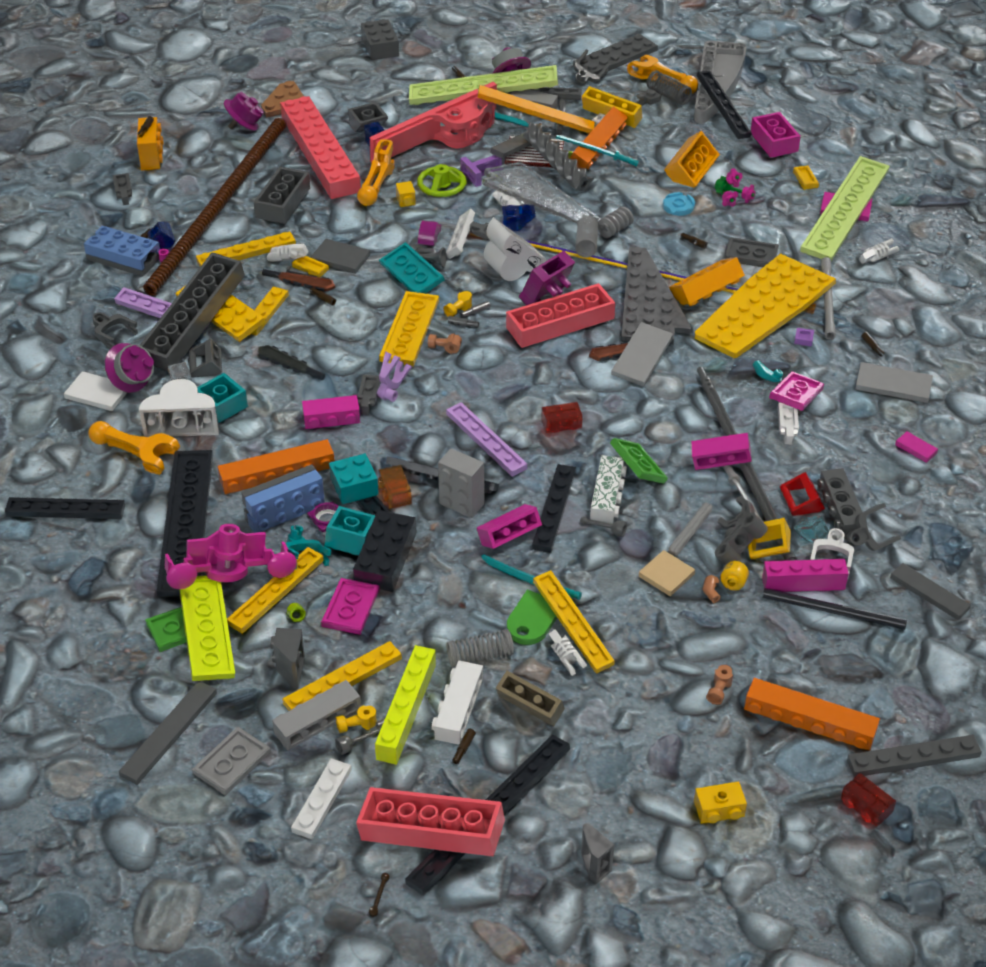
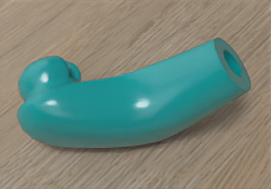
[753,360,783,383]

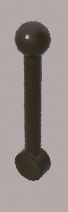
[369,873,390,917]

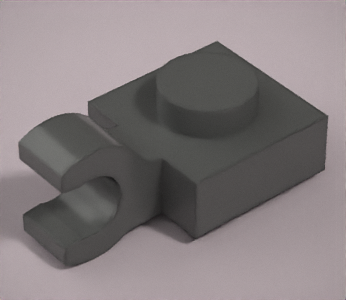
[636,89,662,106]

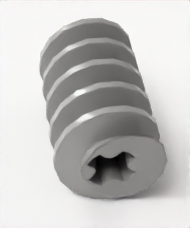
[598,207,634,238]

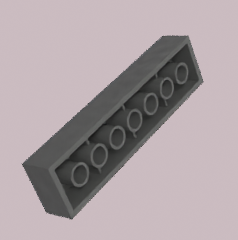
[140,252,245,372]

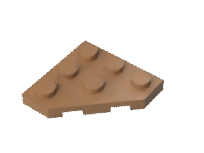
[261,81,304,118]

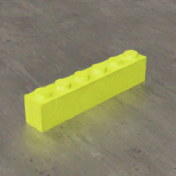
[375,645,436,765]

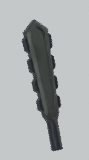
[258,345,325,380]

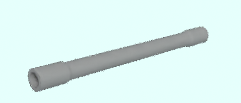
[821,257,836,340]

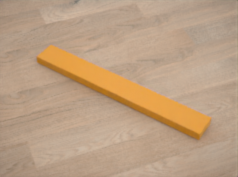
[477,85,594,134]

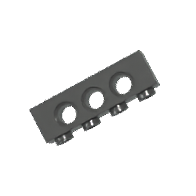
[817,468,867,538]

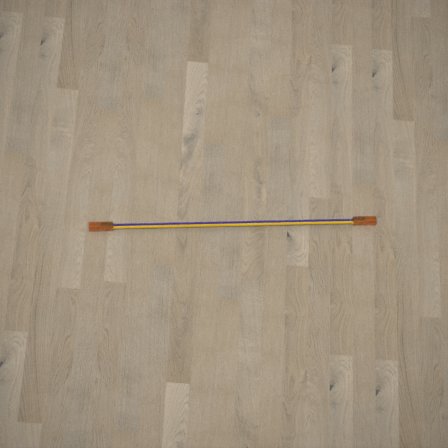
[470,233,816,314]

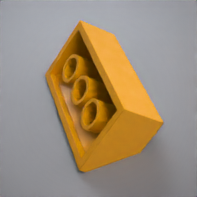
[664,130,720,188]
[669,257,745,306]

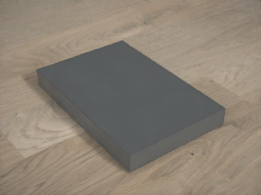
[724,237,779,267]
[311,239,370,274]

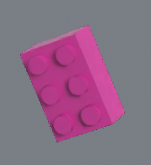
[751,112,801,158]

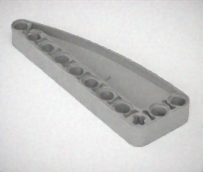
[694,41,746,123]

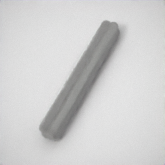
[668,502,713,557]

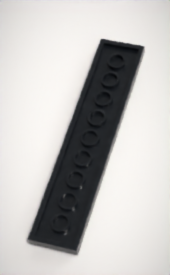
[156,450,213,597]

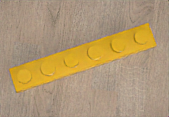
[196,231,296,267]
[227,547,324,634]
[533,570,615,674]
[282,641,402,711]

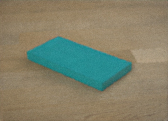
[379,242,445,294]

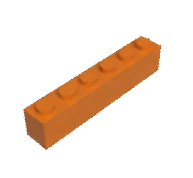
[569,106,628,170]
[217,439,335,494]
[744,677,880,751]

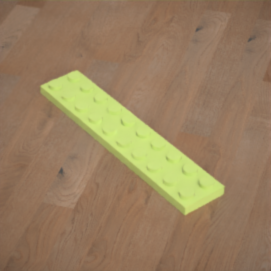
[409,65,558,105]
[800,156,890,261]

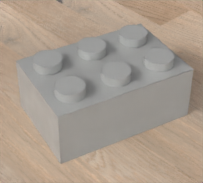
[438,449,484,518]

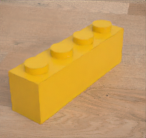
[582,86,643,128]

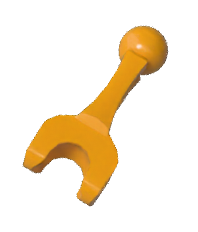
[627,55,698,95]
[357,139,395,206]
[88,421,180,475]

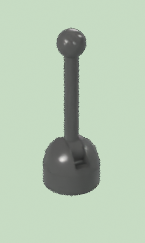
[580,517,627,537]
[335,725,382,755]

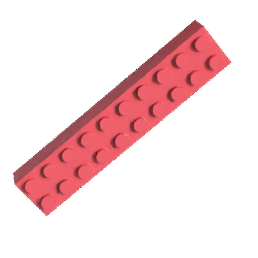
[280,96,361,199]

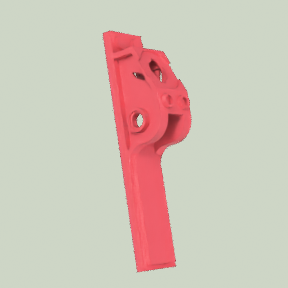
[370,82,497,163]

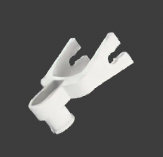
[810,528,854,577]

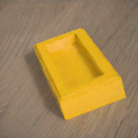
[793,165,819,190]
[292,256,329,278]

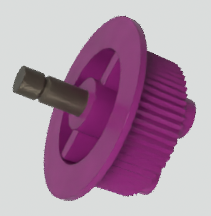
[223,91,264,131]

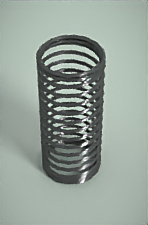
[647,70,692,105]

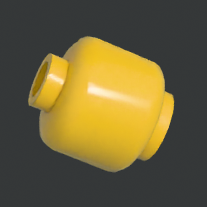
[720,561,749,591]

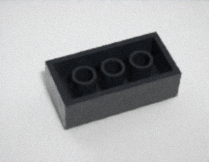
[353,510,417,592]

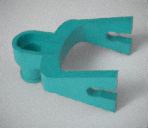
[285,525,331,569]

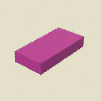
[895,431,938,463]

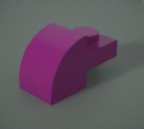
[418,220,442,246]

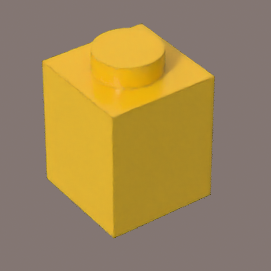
[396,181,416,207]

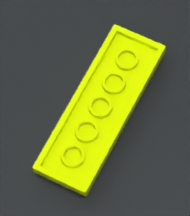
[179,576,235,681]

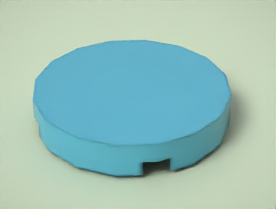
[663,192,695,216]

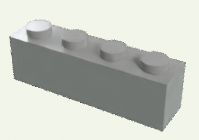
[272,680,361,750]

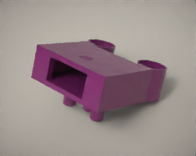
[519,251,575,305]

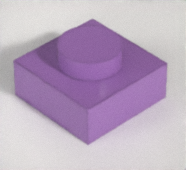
[794,328,814,346]

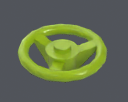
[417,164,467,197]

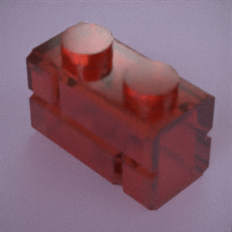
[541,402,583,433]
[841,773,896,827]

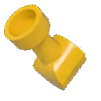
[443,291,472,317]
[335,705,377,734]

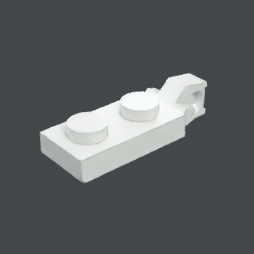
[777,403,799,445]

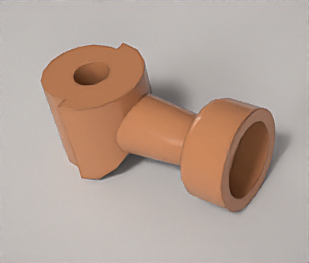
[428,333,462,354]
[706,665,733,705]

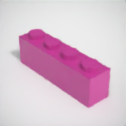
[762,559,849,592]

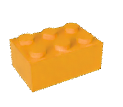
[137,117,164,171]

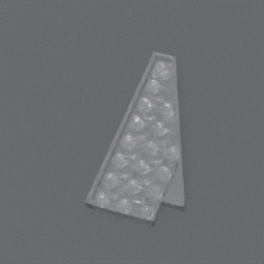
[482,162,601,228]

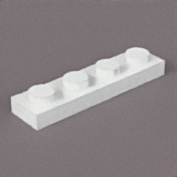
[446,209,475,259]
[291,758,352,840]

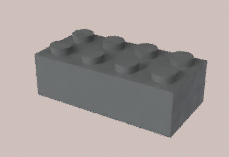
[254,167,310,224]

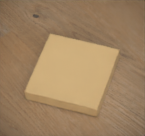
[638,550,695,596]

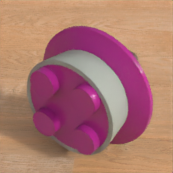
[492,47,531,74]
[105,343,154,393]

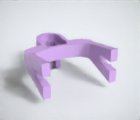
[377,352,412,402]

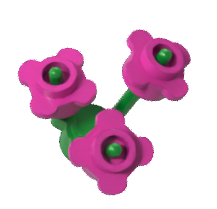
[715,168,756,207]

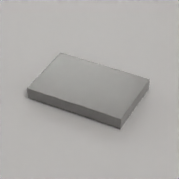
[192,727,271,796]

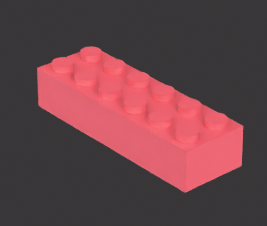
[506,283,615,348]
[356,787,505,857]

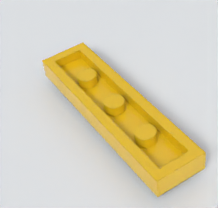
[251,286,289,335]

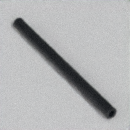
[762,588,907,630]

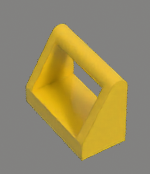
[748,518,791,560]

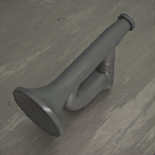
[415,247,447,267]

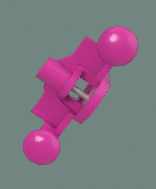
[165,524,297,589]

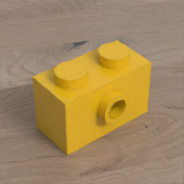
[694,781,747,824]

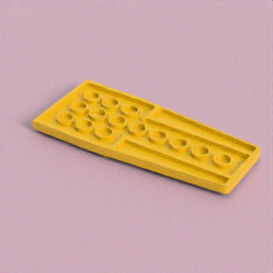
[695,253,836,358]

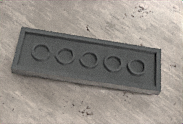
[573,34,658,75]

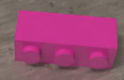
[302,395,360,429]
[691,433,752,470]
[477,504,542,549]

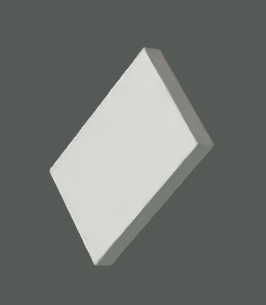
[64,371,127,411]

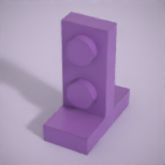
[460,155,502,187]

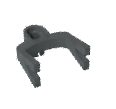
[574,49,610,86]
[92,312,138,349]
[845,503,901,551]

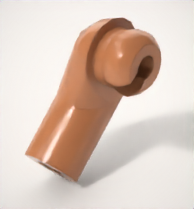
[703,575,721,603]

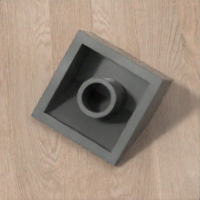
[348,102,388,132]
[270,628,305,689]

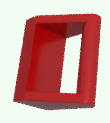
[779,472,825,516]

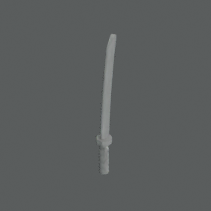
[723,465,763,521]

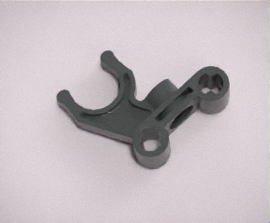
[715,496,768,565]

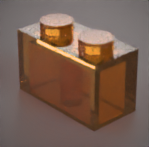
[378,465,412,509]

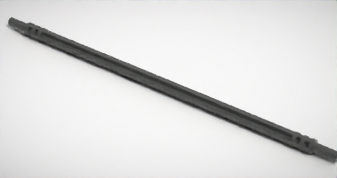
[697,367,797,561]

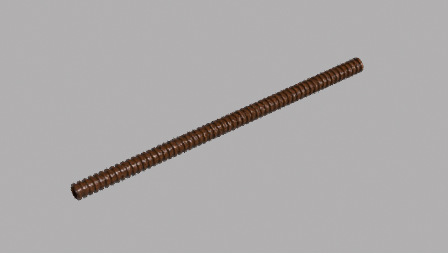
[143,118,286,296]

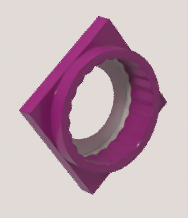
[307,501,339,533]

